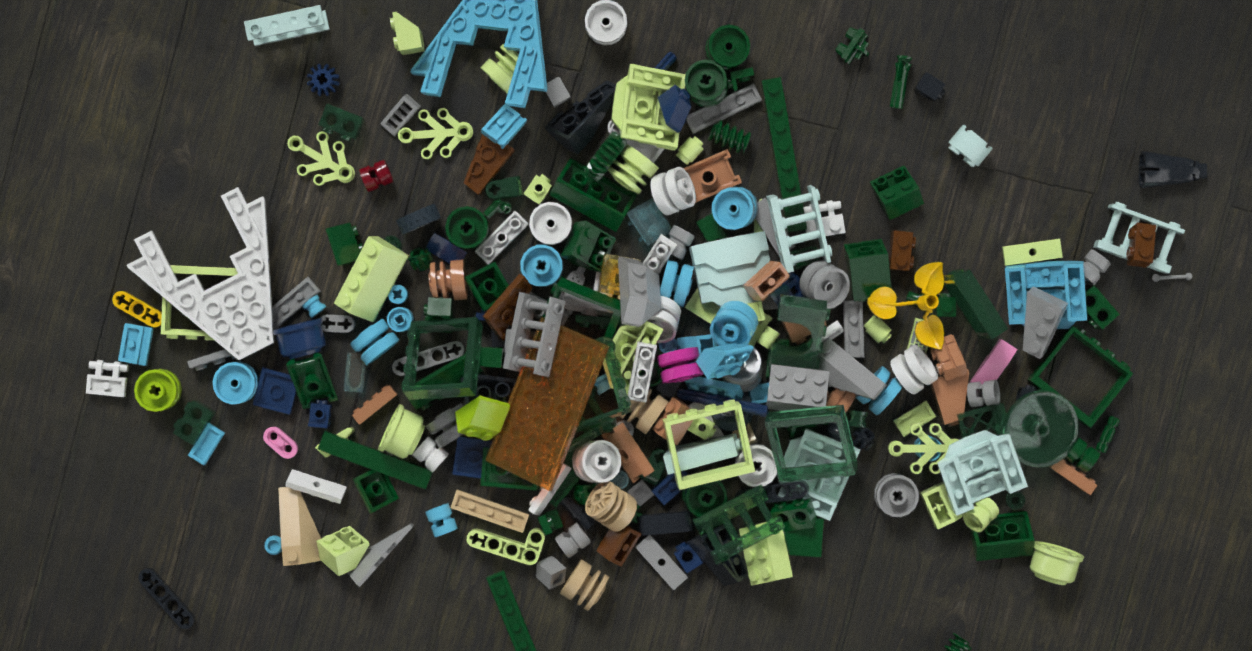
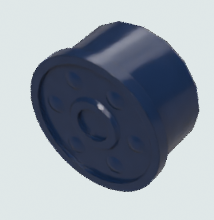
[273,318,326,359]

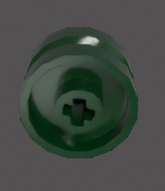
[704,24,751,71]
[684,59,728,108]
[445,206,489,249]
[682,472,727,519]

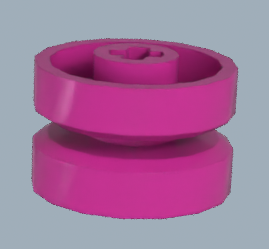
[657,347,704,384]

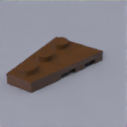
[464,134,515,196]
[483,274,532,341]

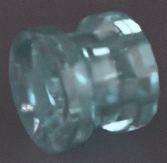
[610,470,629,489]

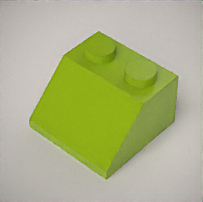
[455,396,510,440]

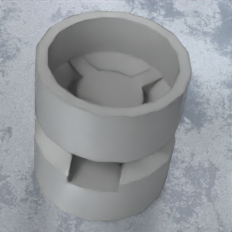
[669,225,695,260]
[1084,249,1111,285]
[967,380,1000,407]
[555,523,591,558]

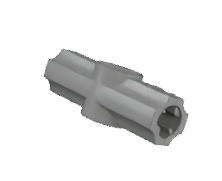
[562,292,613,318]

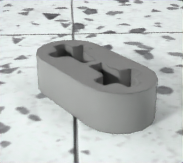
[320,314,356,333]

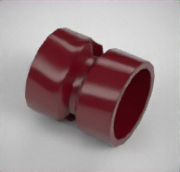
[359,159,393,192]

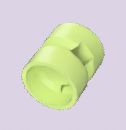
[963,497,999,532]

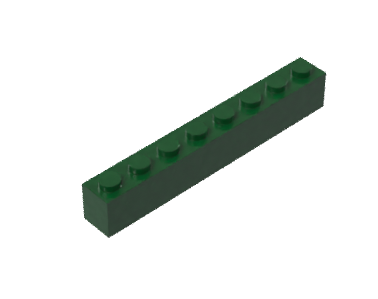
[761,77,807,233]

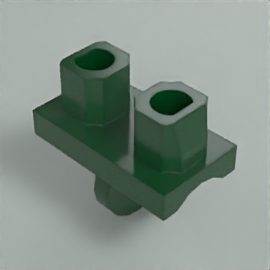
[835,27,870,65]

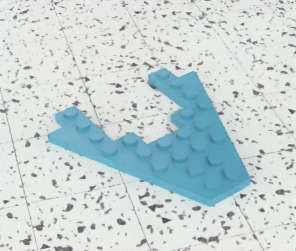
[411,0,547,108]

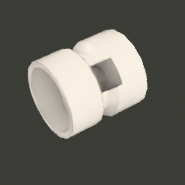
[413,436,449,473]

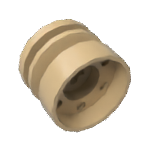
[619,389,669,434]
[585,481,637,532]
[560,559,609,611]

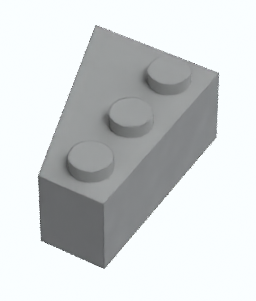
[1023,286,1068,359]

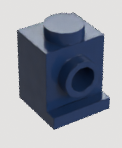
[308,400,332,428]

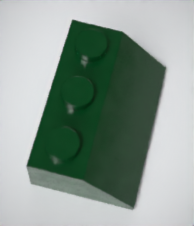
[971,511,1035,561]

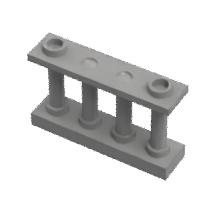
[503,292,565,377]

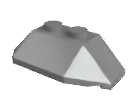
[618,257,661,327]

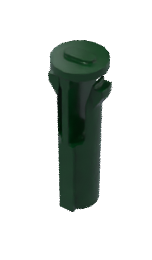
[890,55,912,109]

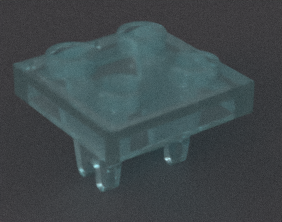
[627,198,672,246]

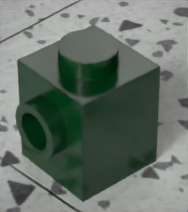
[934,293,956,317]

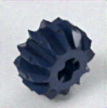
[307,64,340,96]

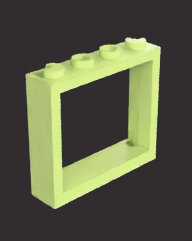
[161,265,238,340]
[662,400,755,490]

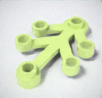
[398,108,473,160]
[287,131,355,186]
[888,423,958,474]

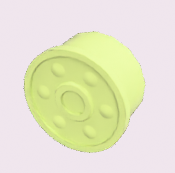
[378,404,425,459]
[1030,541,1084,585]

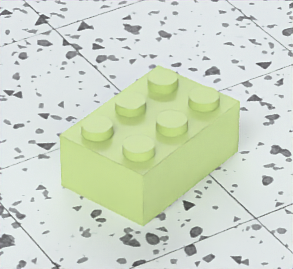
[739,520,793,586]

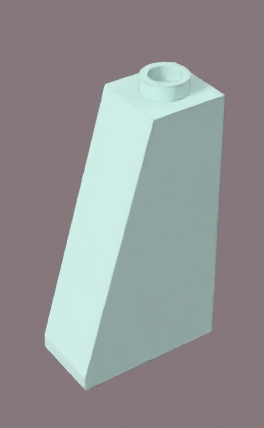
[663,433,742,474]

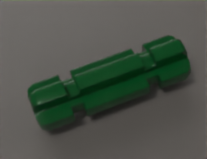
[1096,416,1120,453]

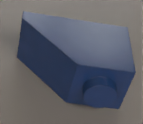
[658,84,691,133]

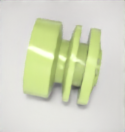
[480,44,519,94]
[607,144,659,194]

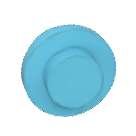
[265,536,282,555]

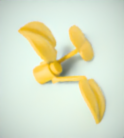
[867,262,944,350]

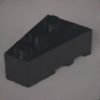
[687,523,749,586]

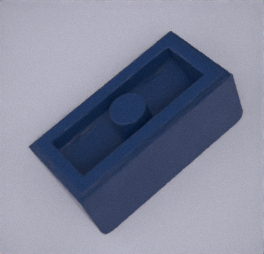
[425,232,468,264]

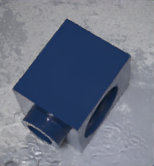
[674,542,703,573]

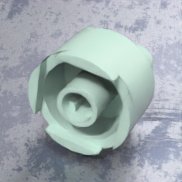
[948,125,993,167]

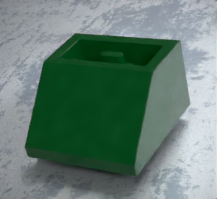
[870,166,924,220]
[561,221,616,273]

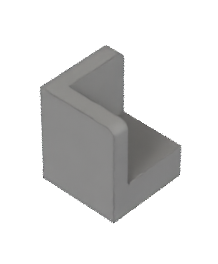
[546,77,571,108]
[536,556,566,590]

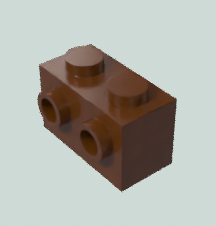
[1126,222,1156,268]
[889,231,916,271]
[596,525,641,567]

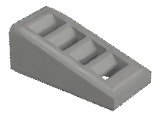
[380,94,421,137]

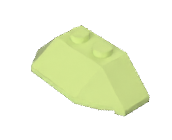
[602,321,664,396]

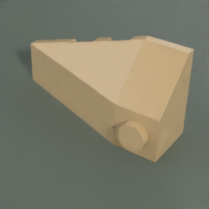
[278,487,322,566]

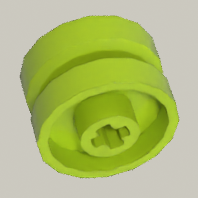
[134,369,182,412]

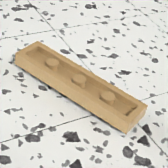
[450,489,529,533]

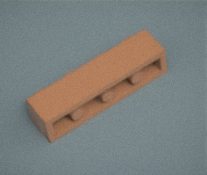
[352,385,398,425]
[1049,457,1097,495]

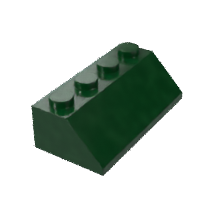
[549,158,637,232]
[403,351,484,411]

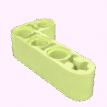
[466,528,545,565]

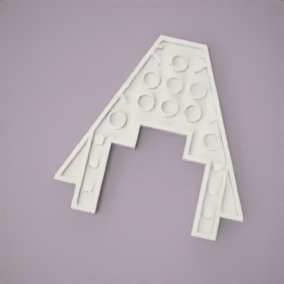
[127,187,274,360]

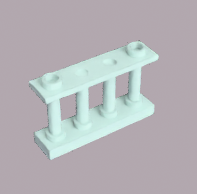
[244,5,330,46]
[766,185,832,273]
[1093,202,1185,274]

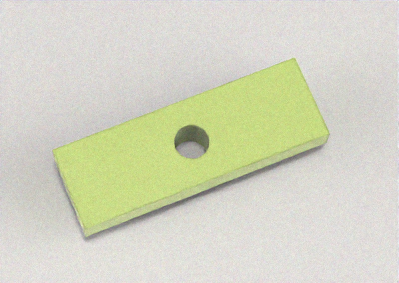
[1002,239,1063,266]

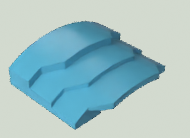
[1005,261,1087,329]

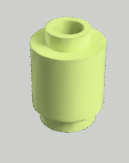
[676,136,703,165]
[864,316,892,344]

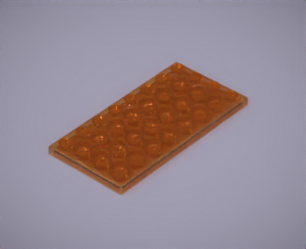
[486,317,609,491]

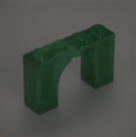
[768,294,830,370]

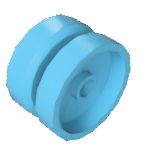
[712,187,758,230]
[520,245,563,287]
[660,260,694,307]
[710,301,758,346]
[350,319,400,366]
[213,362,259,404]
[856,366,903,415]

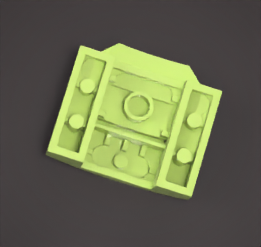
[611,64,686,151]

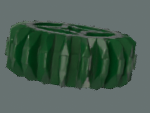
[584,132,627,181]

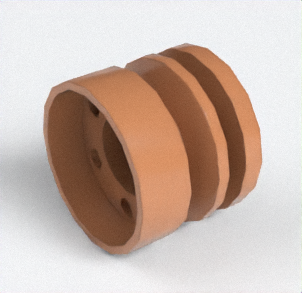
[429,259,468,300]

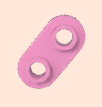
[263,427,298,459]

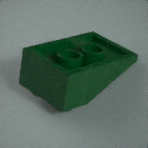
[481,447,543,490]

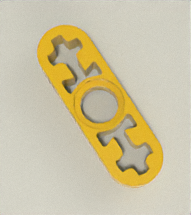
[112,291,162,327]

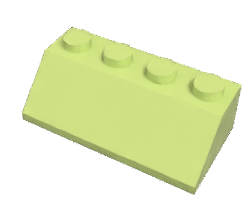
[334,236,409,322]

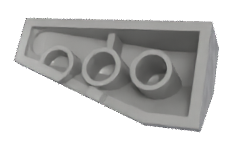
[813,338,887,400]
[347,523,414,587]

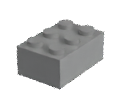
[766,364,829,416]

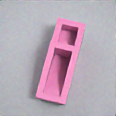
[969,339,1018,397]

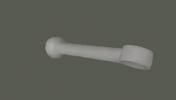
[1152,273,1193,282]

